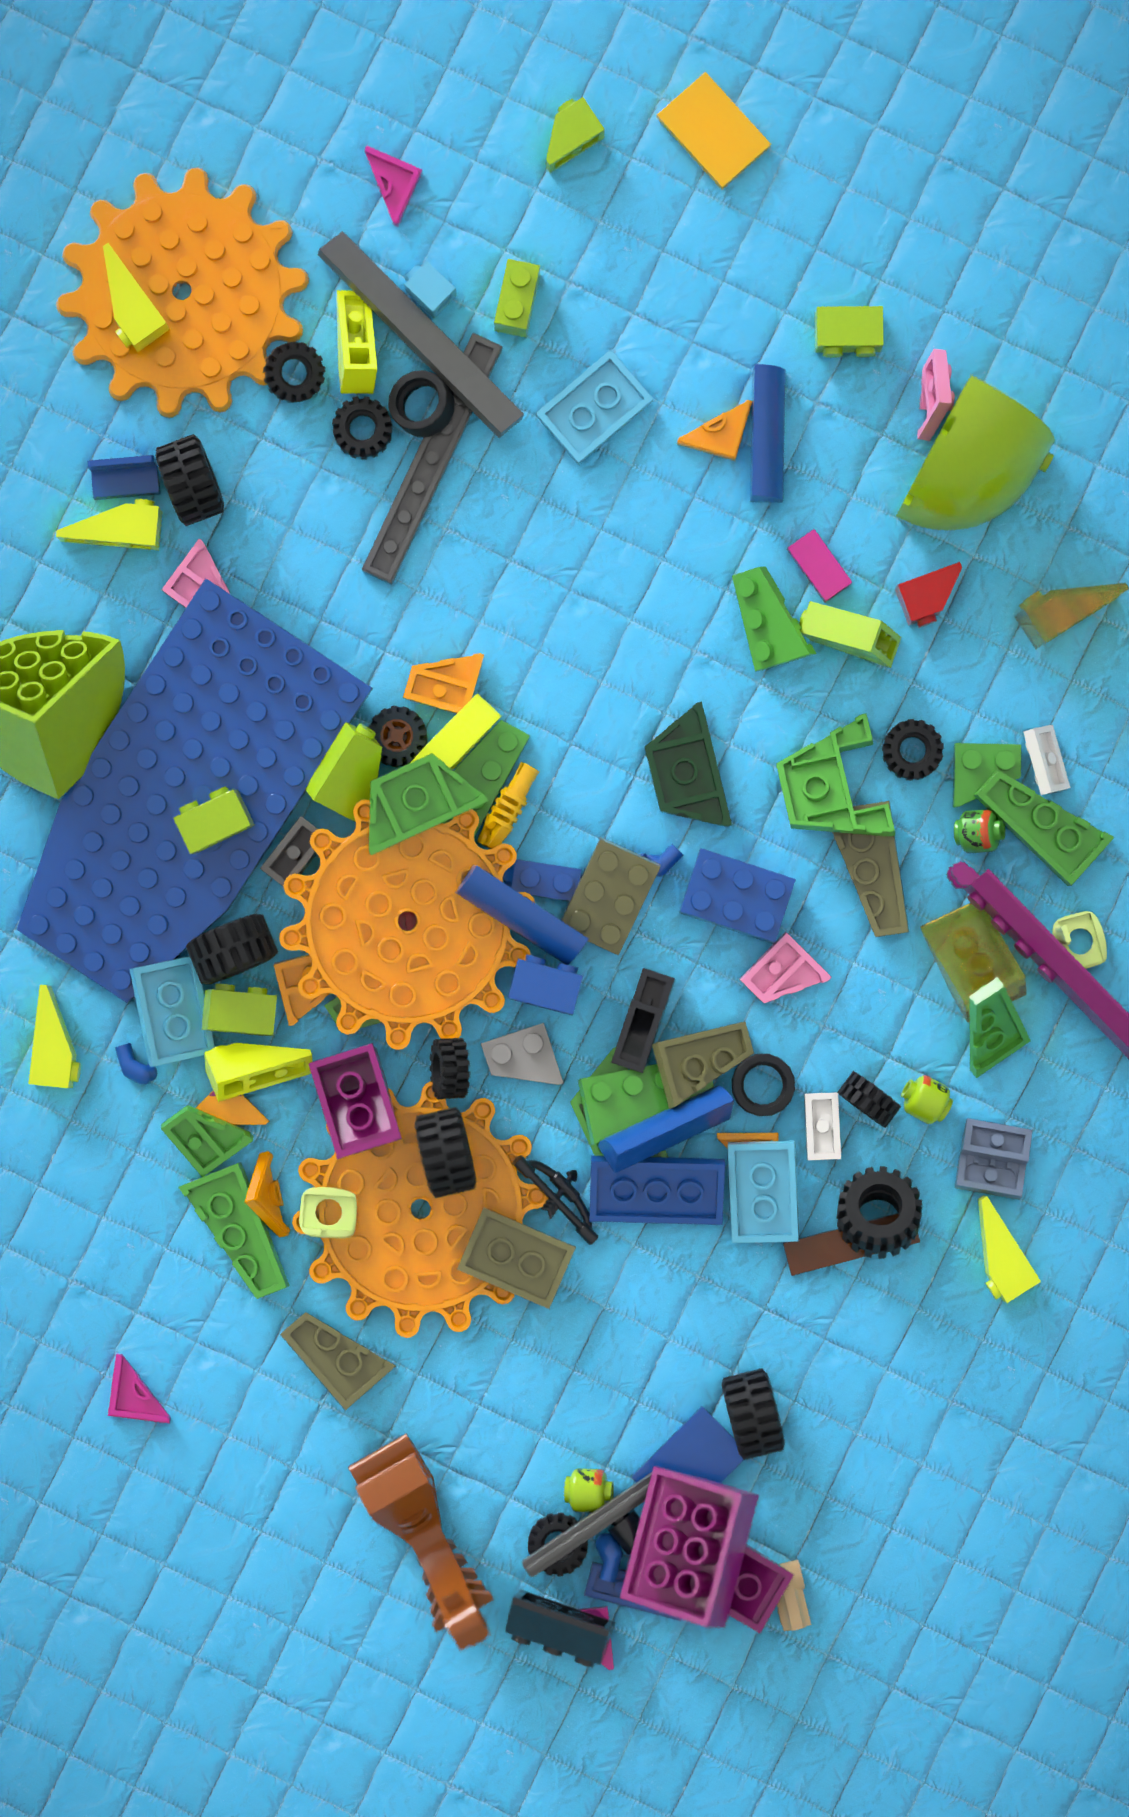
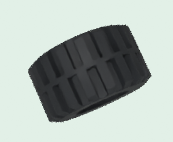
[155,434,224,526]
[186,914,278,984]
[415,1107,477,1198]
[837,1166,923,1259]
[722,1368,785,1460]

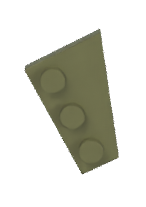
[652,1021,754,1109]
[280,1312,396,1410]

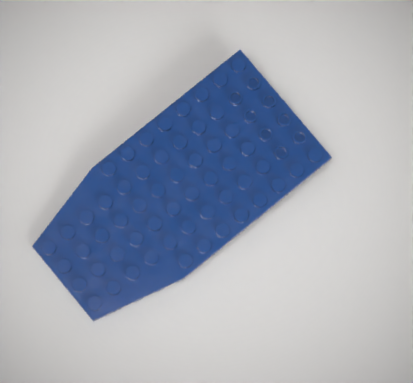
[16,578,373,1003]

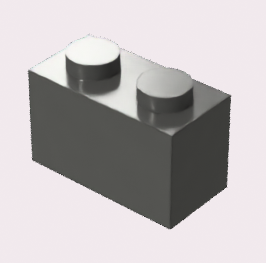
[260,816,317,886]

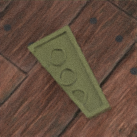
[833,801,909,937]

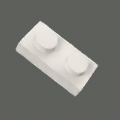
[1023,725,1070,795]
[804,1092,841,1160]

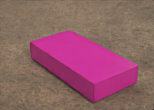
[787,529,852,603]

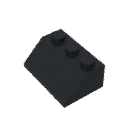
[505,1589,616,1667]

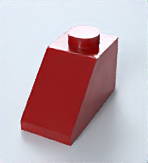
[895,562,962,628]

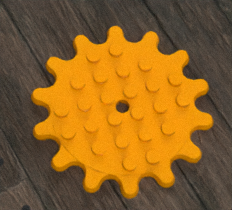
[56,167,309,418]
[279,799,535,1050]
[292,1081,548,1338]

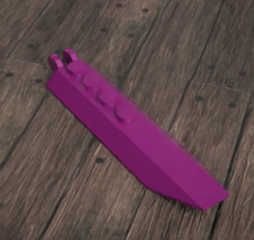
[946,861,1129,1059]

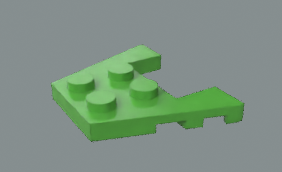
[776,713,895,836]

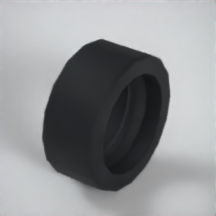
[388,370,455,437]
[731,1054,795,1116]

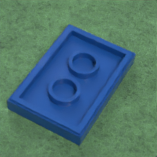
[631,1406,744,1483]

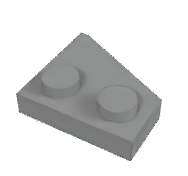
[481,1023,563,1085]

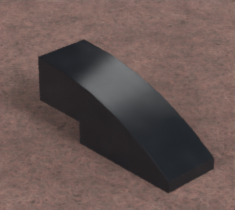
[611,968,676,1073]

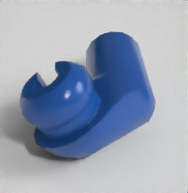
[639,844,683,877]
[115,1043,157,1085]
[595,1533,623,1583]

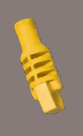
[477,762,539,849]

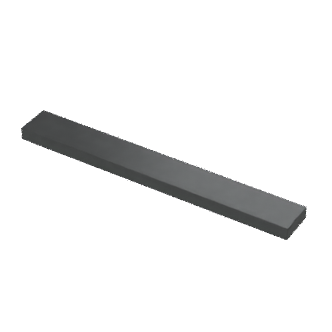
[318,231,524,438]
[362,333,503,585]

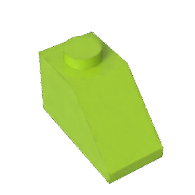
[546,97,605,173]

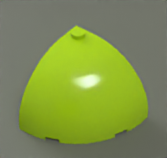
[896,375,1055,530]
[0,630,125,799]

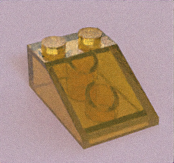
[1015,583,1129,650]
[920,903,1027,1022]

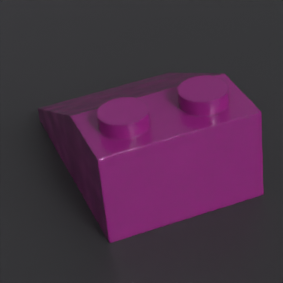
[308,1043,402,1159]
[729,1544,794,1633]

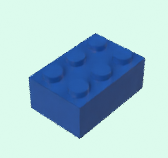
[679,848,796,944]

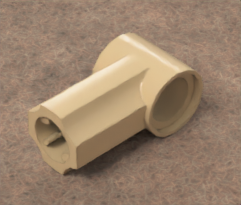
[777,1559,811,1631]

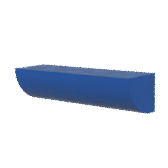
[750,364,786,503]
[455,865,589,965]
[598,1086,734,1173]

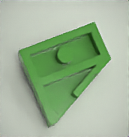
[161,1105,253,1177]

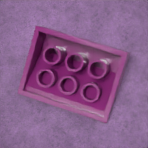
[620,1466,759,1628]

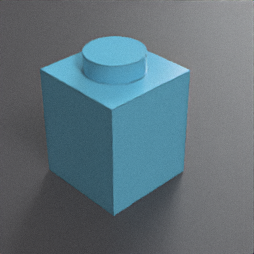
[404,261,457,318]

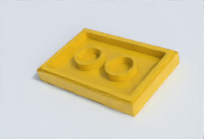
[656,72,771,190]

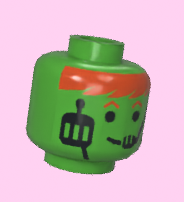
[954,810,1005,853]

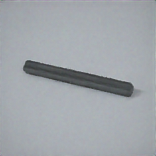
[522,1472,652,1577]

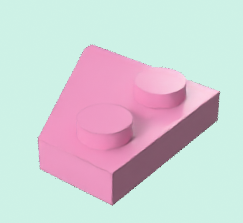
[917,349,955,441]
[161,539,230,608]
[739,932,832,1003]

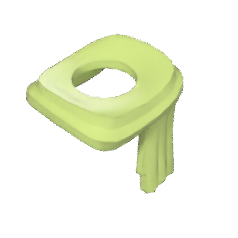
[1052,911,1107,969]
[299,1187,357,1239]

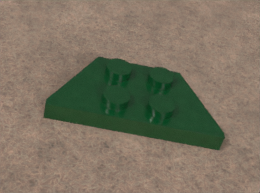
[644,701,732,827]

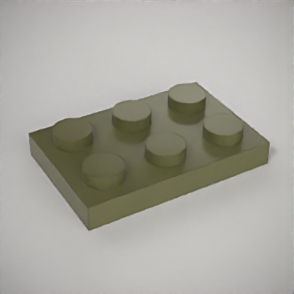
[561,837,661,955]
[457,1207,576,1309]

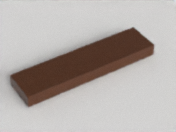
[783,1213,920,1276]

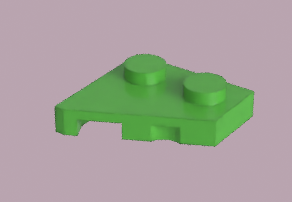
[953,743,1021,808]

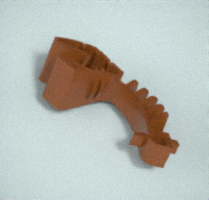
[348,1433,494,1651]

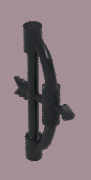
[512,1155,598,1245]

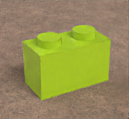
[494,259,540,338]
[815,306,884,358]
[173,786,255,854]
[201,984,277,1036]

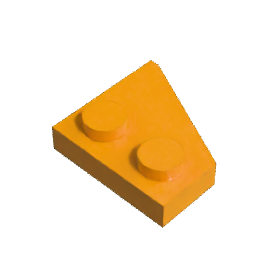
[403,653,484,714]
[274,955,330,1026]

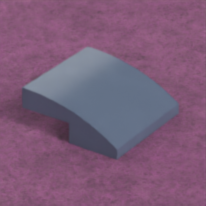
[954,1118,1033,1200]

